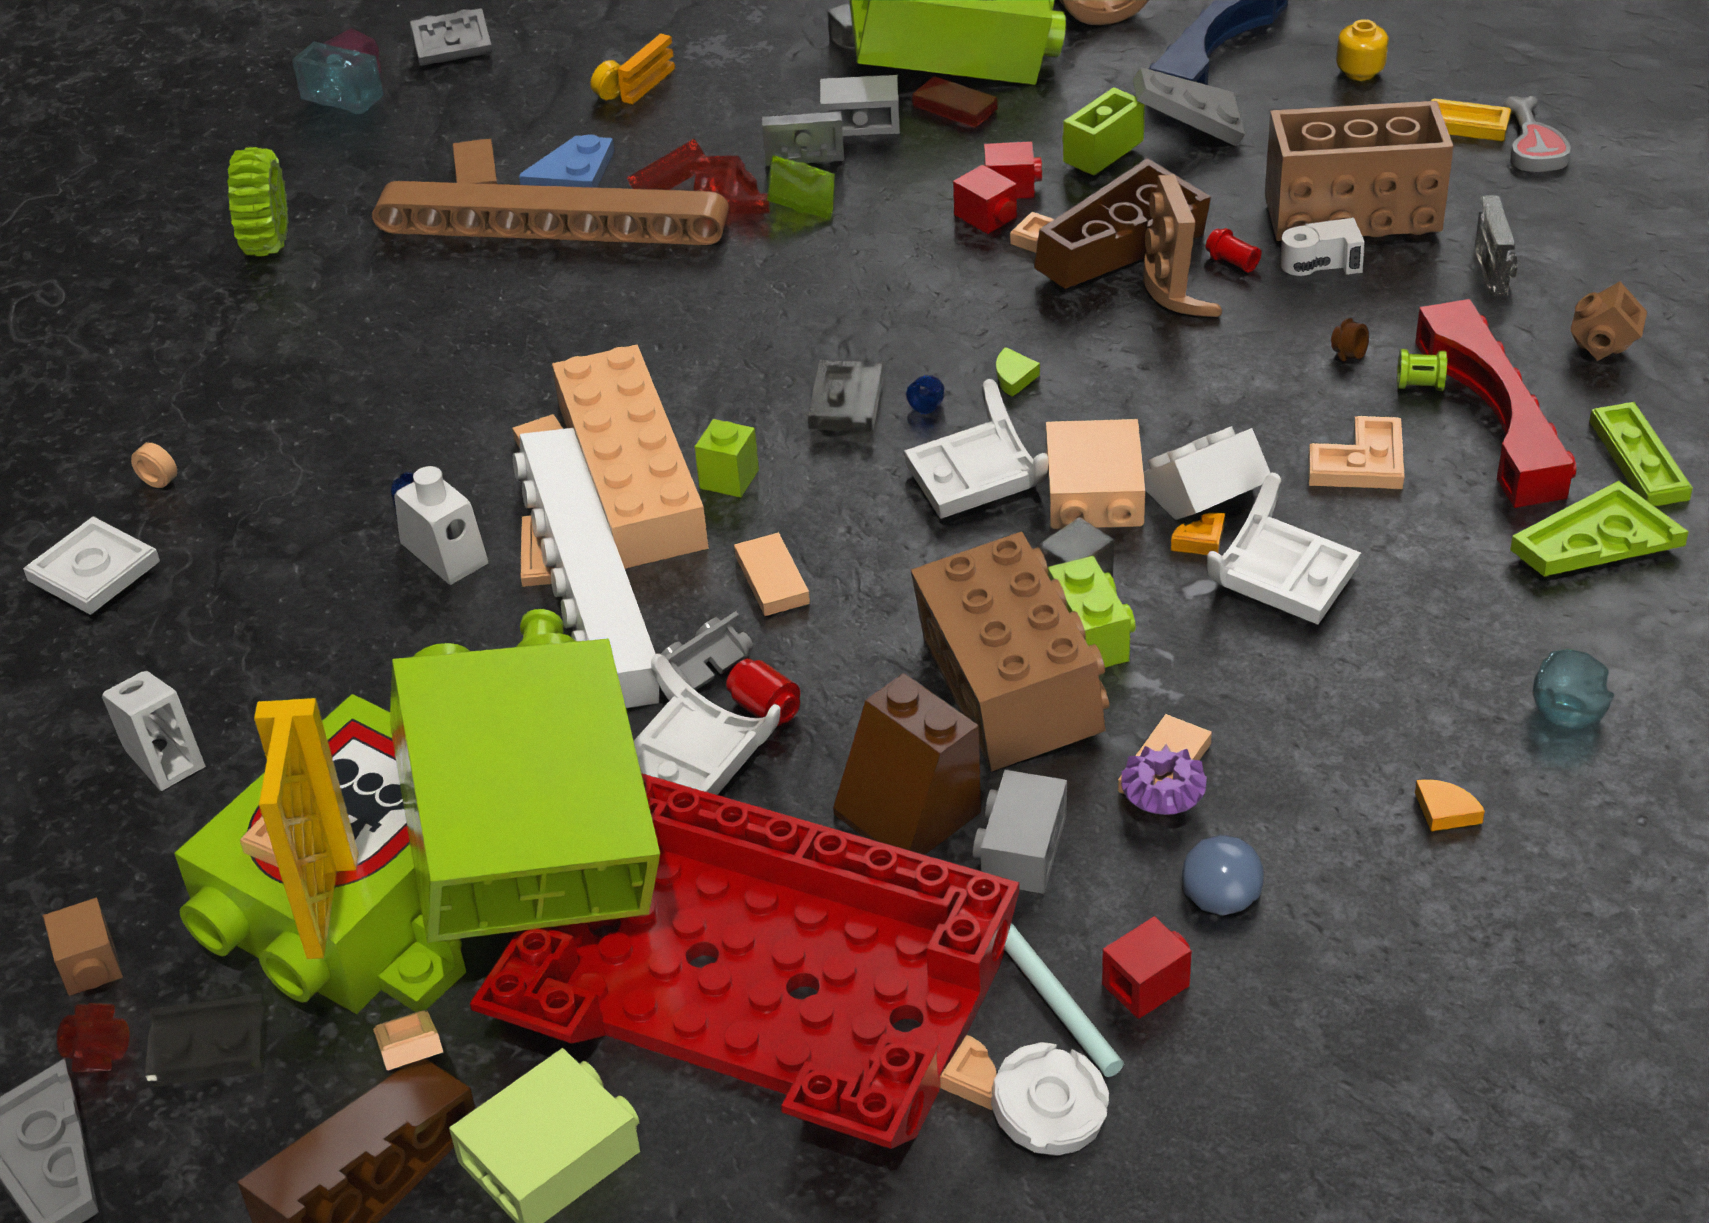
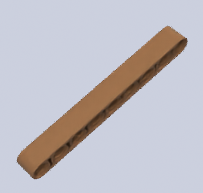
[372,181,729,245]

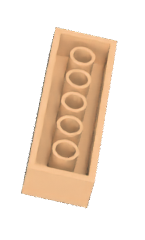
[552,345,709,569]

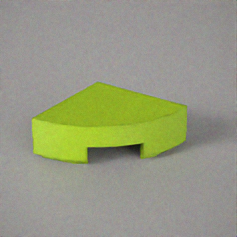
[996,347,1040,397]

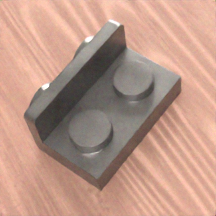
[410,8,492,66]
[762,111,844,167]

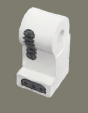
[1281,218,1364,276]

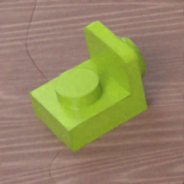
[377,915,466,1012]

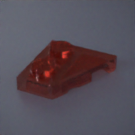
[693,156,770,214]

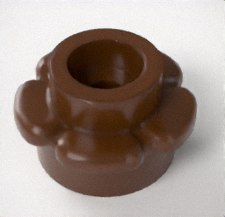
[1331,318,1369,361]

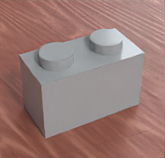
[820,75,900,136]
[973,770,1067,894]

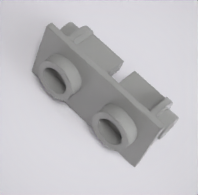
[661,611,753,691]

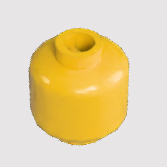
[1336,19,1389,81]

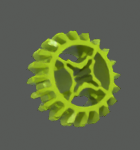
[227,147,289,257]

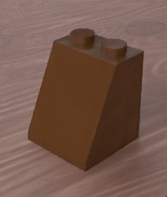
[833,673,981,855]

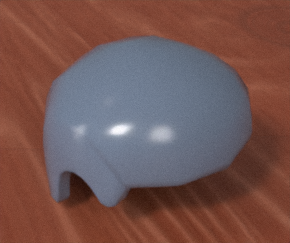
[1181,834,1264,916]

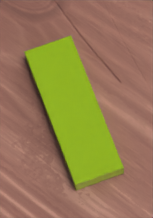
[1589,402,1693,506]

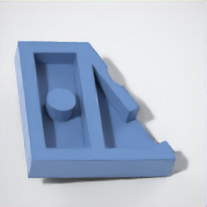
[519,134,614,188]

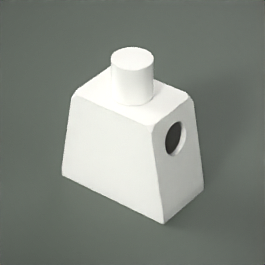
[395,466,488,585]
[102,671,206,791]

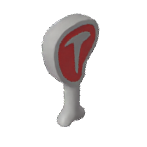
[1503,96,1571,172]

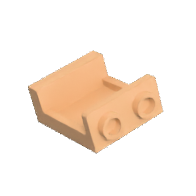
[1046,419,1145,529]

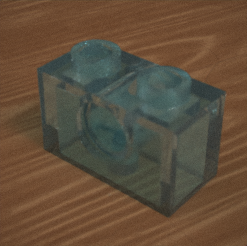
[292,41,383,114]

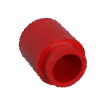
[726,659,800,726]

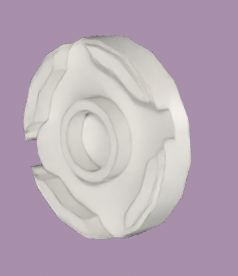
[991,1042,1109,1156]

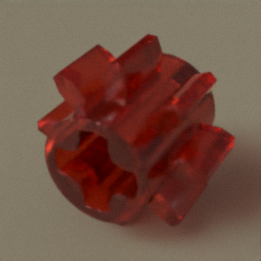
[57,1003,130,1072]

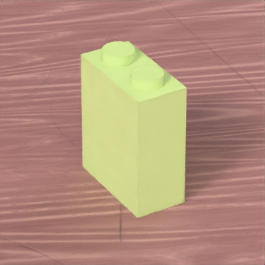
[449,1048,640,1223]

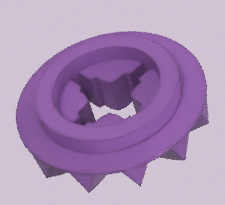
[1121,743,1207,814]

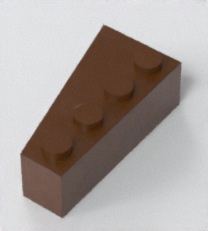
[1034,158,1211,289]
[237,1058,476,1223]

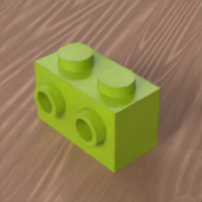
[1062,87,1145,175]
[1048,556,1136,668]

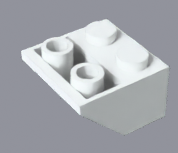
[1143,426,1270,520]

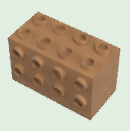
[1265,101,1453,241]
[911,531,1109,772]

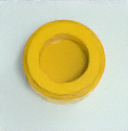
[590,60,621,100]

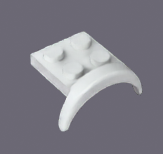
[904,379,1048,519]
[1207,472,1361,624]
[634,654,781,795]

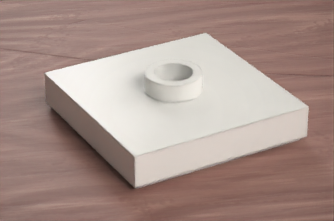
[23,517,160,615]

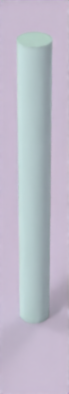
[1005,923,1124,1077]

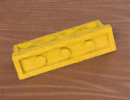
[254,698,359,959]

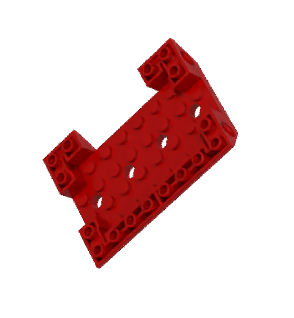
[470,773,1020,1149]

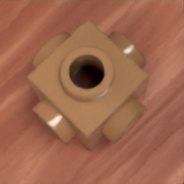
[1570,281,1647,361]

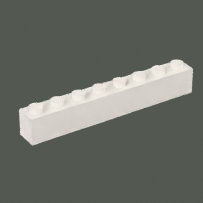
[513,428,659,708]

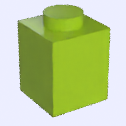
[694,419,759,498]

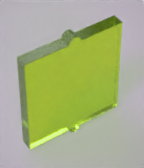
[767,155,835,219]

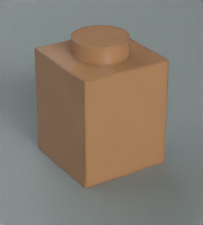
[43,897,123,996]

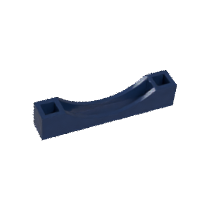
[1149,0,1288,85]

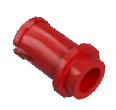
[1205,228,1262,273]

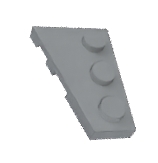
[1132,67,1245,146]
[0,1058,98,1223]

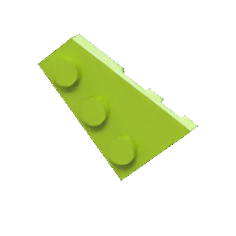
[1510,481,1689,576]

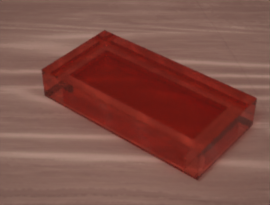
[912,76,998,127]
[627,138,711,190]

